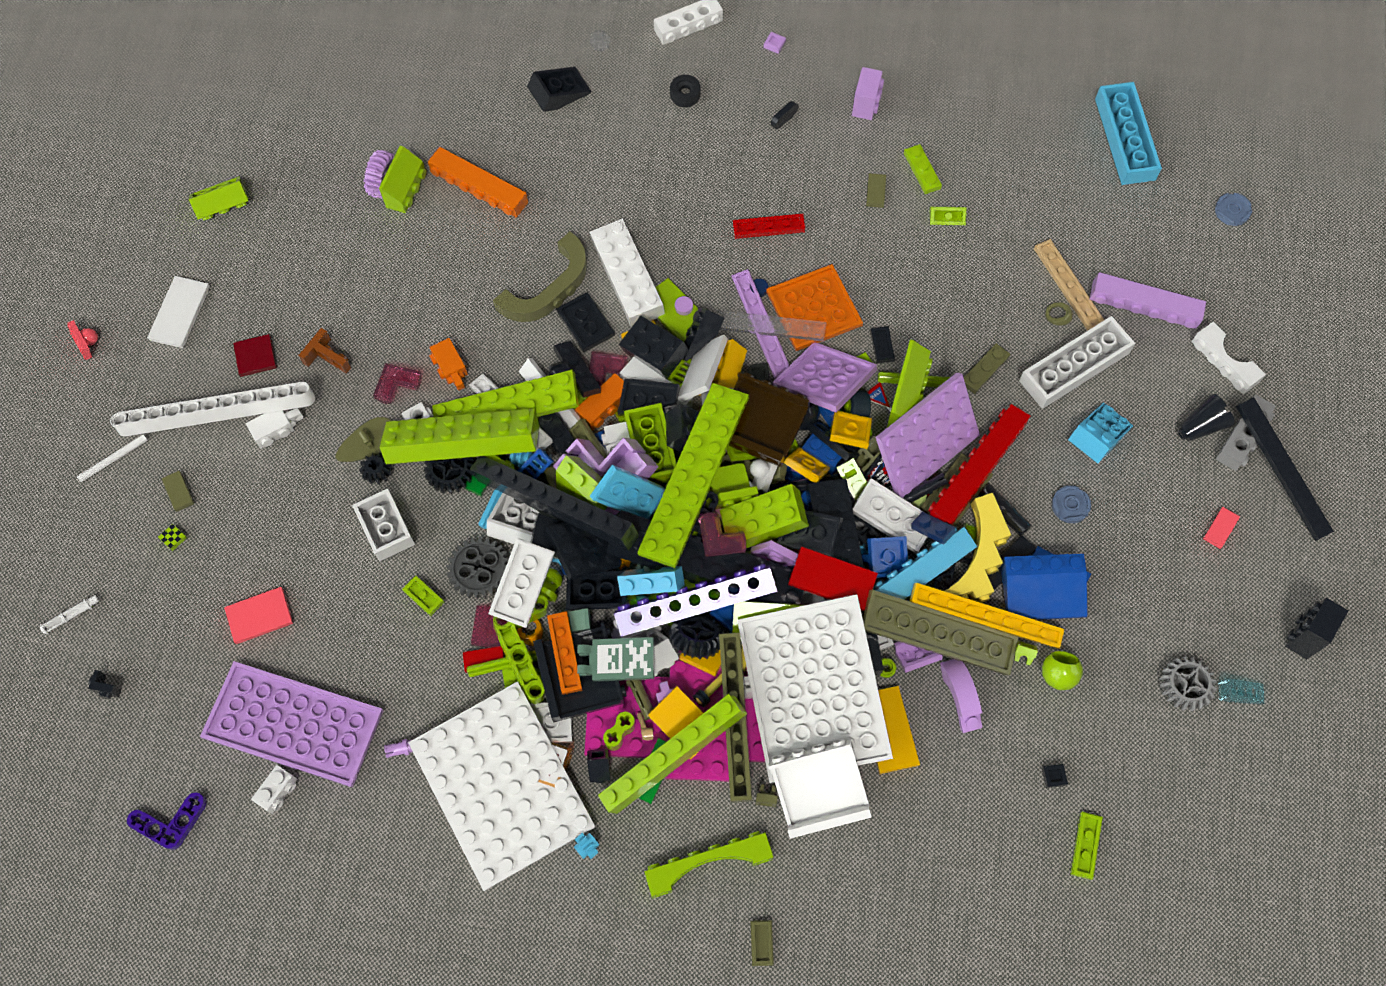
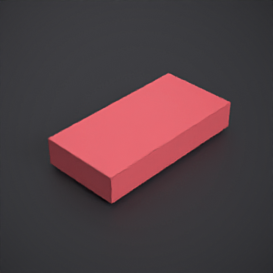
[1203,507,1240,549]

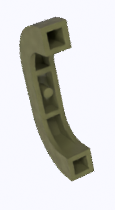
[493,231,587,322]

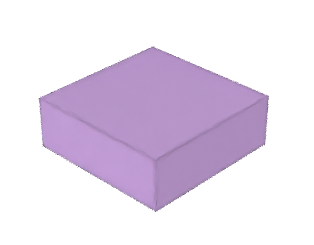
[763,32,786,54]

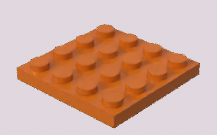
[766,264,863,351]

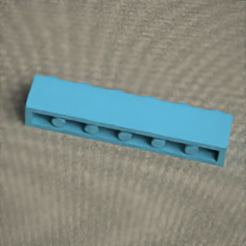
[873,527,977,600]

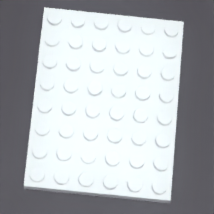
[737,595,893,783]
[408,682,596,891]

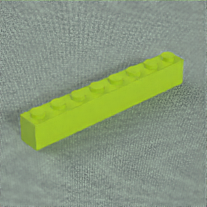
[598,694,748,814]

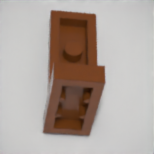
[298,328,351,374]

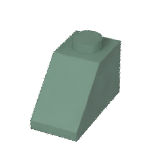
[567,608,592,634]

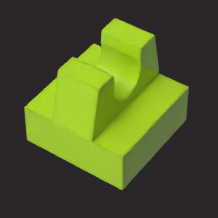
[1014,640,1038,665]

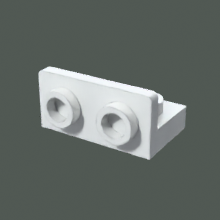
[251,765,298,814]

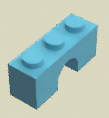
[617,566,685,596]

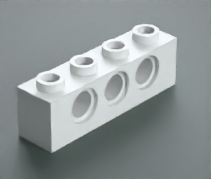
[654,0,723,45]

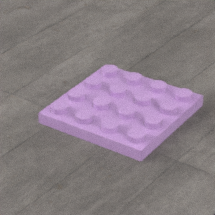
[772,342,877,412]

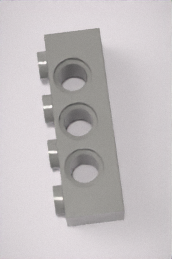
[1215,394,1276,471]

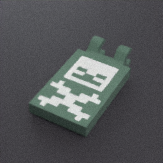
[577,637,654,681]

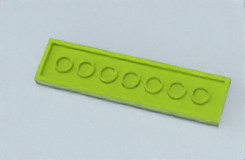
[432,370,579,418]

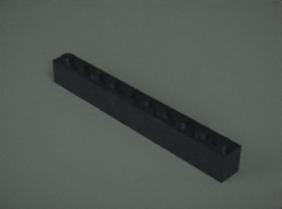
[469,456,639,551]

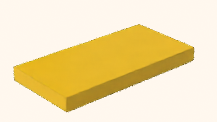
[876,686,920,775]

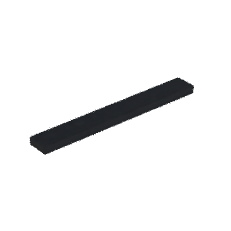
[1236,397,1334,541]

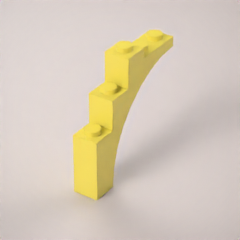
[945,493,1011,603]

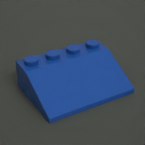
[1000,553,1087,620]

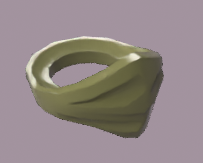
[1045,302,1073,326]

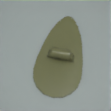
[335,417,392,462]

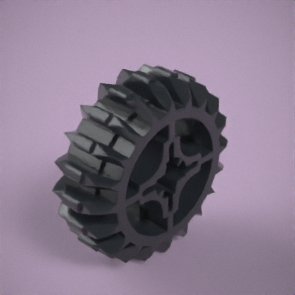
[424,457,475,495]
[669,614,723,660]

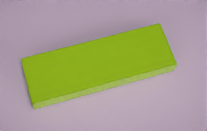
[1070,812,1103,880]

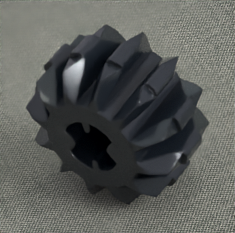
[359,452,393,485]

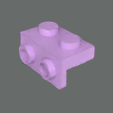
[894,642,942,673]

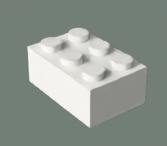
[352,489,415,562]

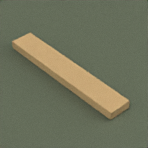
[1034,239,1104,331]

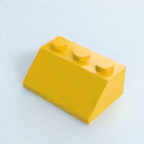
[699,339,747,396]

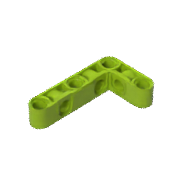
[493,595,548,704]

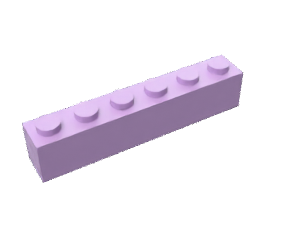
[1089,272,1206,329]

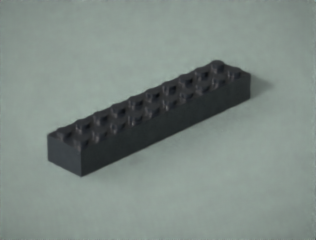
[805,479,884,676]
[606,510,804,604]

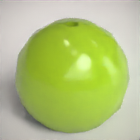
[1042,651,1083,691]

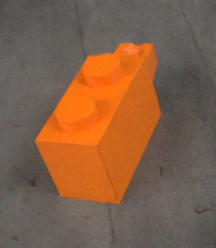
[429,338,468,391]

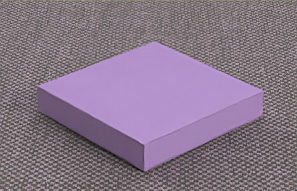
[750,540,798,567]

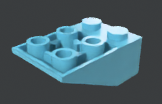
[1068,403,1133,463]

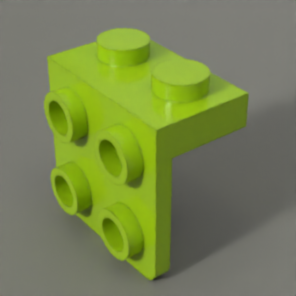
[711,463,758,507]

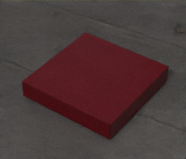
[233,334,277,377]

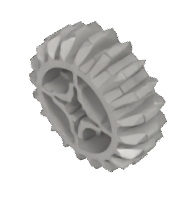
[1160,656,1217,712]

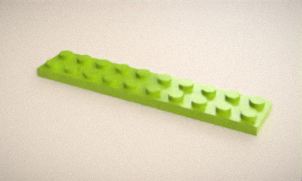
[637,383,749,568]

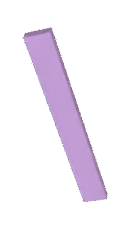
[731,269,789,379]

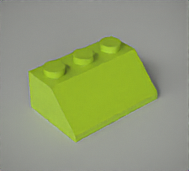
[379,145,426,213]
[188,176,249,220]
[556,455,608,510]

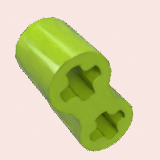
[603,712,635,751]

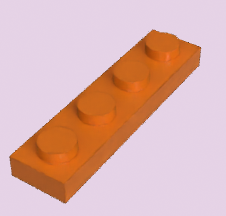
[547,611,582,695]

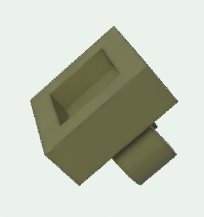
[755,784,778,808]

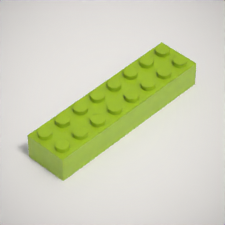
[380,409,540,464]

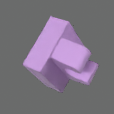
[656,681,673,704]

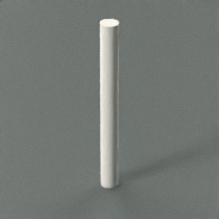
[77,434,148,482]

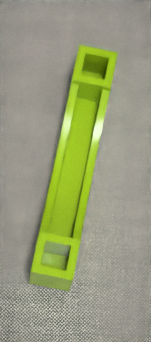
[644,831,773,899]

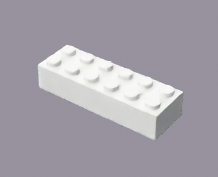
[590,218,665,327]
[1019,316,1135,409]

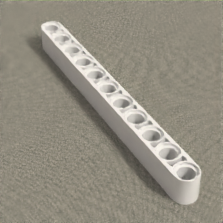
[110,382,316,436]

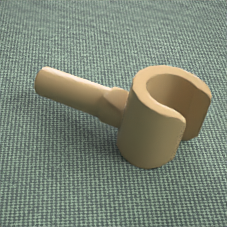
[637,713,653,740]

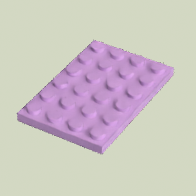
[875,373,980,498]

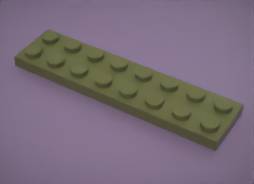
[863,590,1019,676]

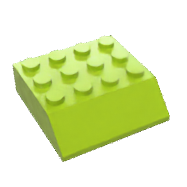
[887,340,933,428]

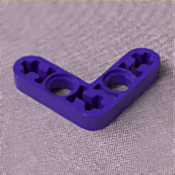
[127,792,207,850]

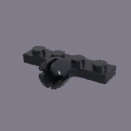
[548,341,601,398]

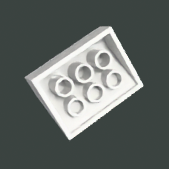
[487,493,558,559]

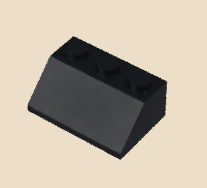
[566,571,627,610]

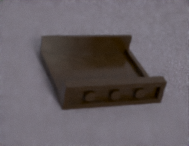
[729,372,810,468]

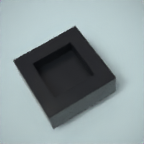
[1042,764,1068,788]

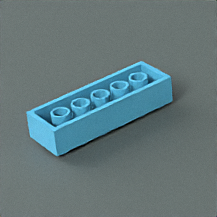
[1095,82,1162,185]

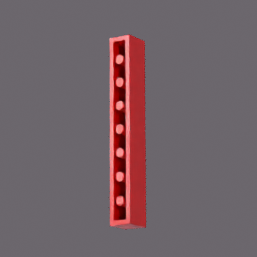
[928,404,1031,525]

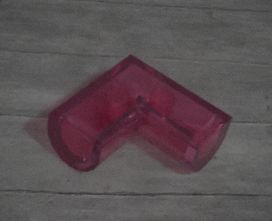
[589,351,628,386]
[373,363,422,404]
[699,513,746,557]

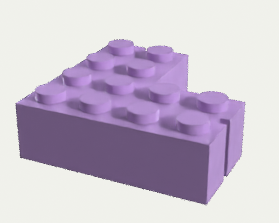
[553,438,658,515]

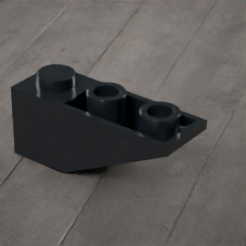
[682,308,725,361]

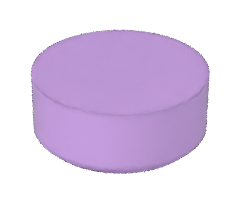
[675,296,693,315]

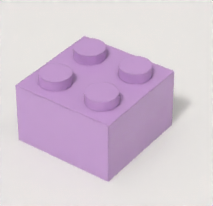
[852,67,884,120]

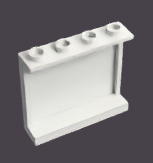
[768,738,872,838]

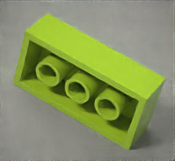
[624,403,676,485]
[720,484,809,550]

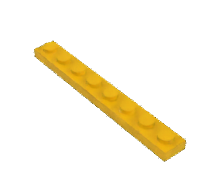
[909,583,1065,649]

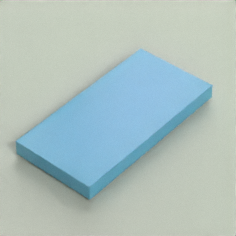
[590,464,666,519]

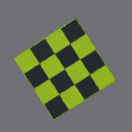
[158,524,187,551]

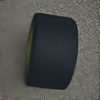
[842,390,871,418]

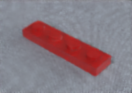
[733,214,805,239]

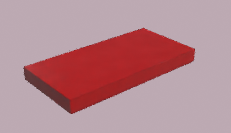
[788,547,878,611]

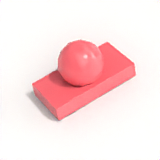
[67,320,98,360]

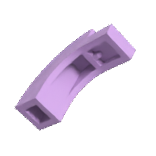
[940,659,982,733]

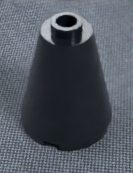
[1177,394,1235,442]

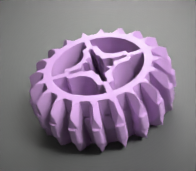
[363,150,394,198]

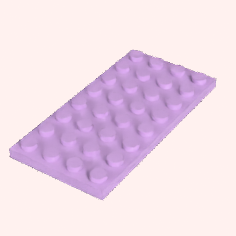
[200,661,384,788]

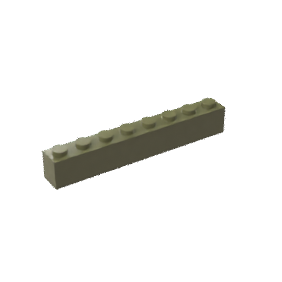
[719,633,753,803]

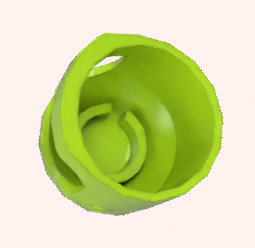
[539,567,563,603]

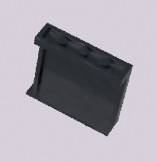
[533,623,627,723]

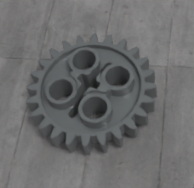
[446,537,509,600]

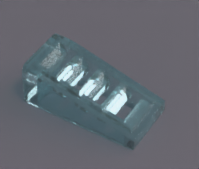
[1218,678,1265,705]

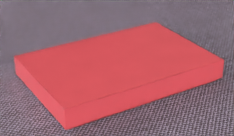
[224,587,293,644]

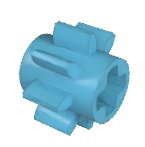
[574,833,599,859]

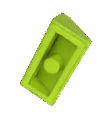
[929,207,967,225]

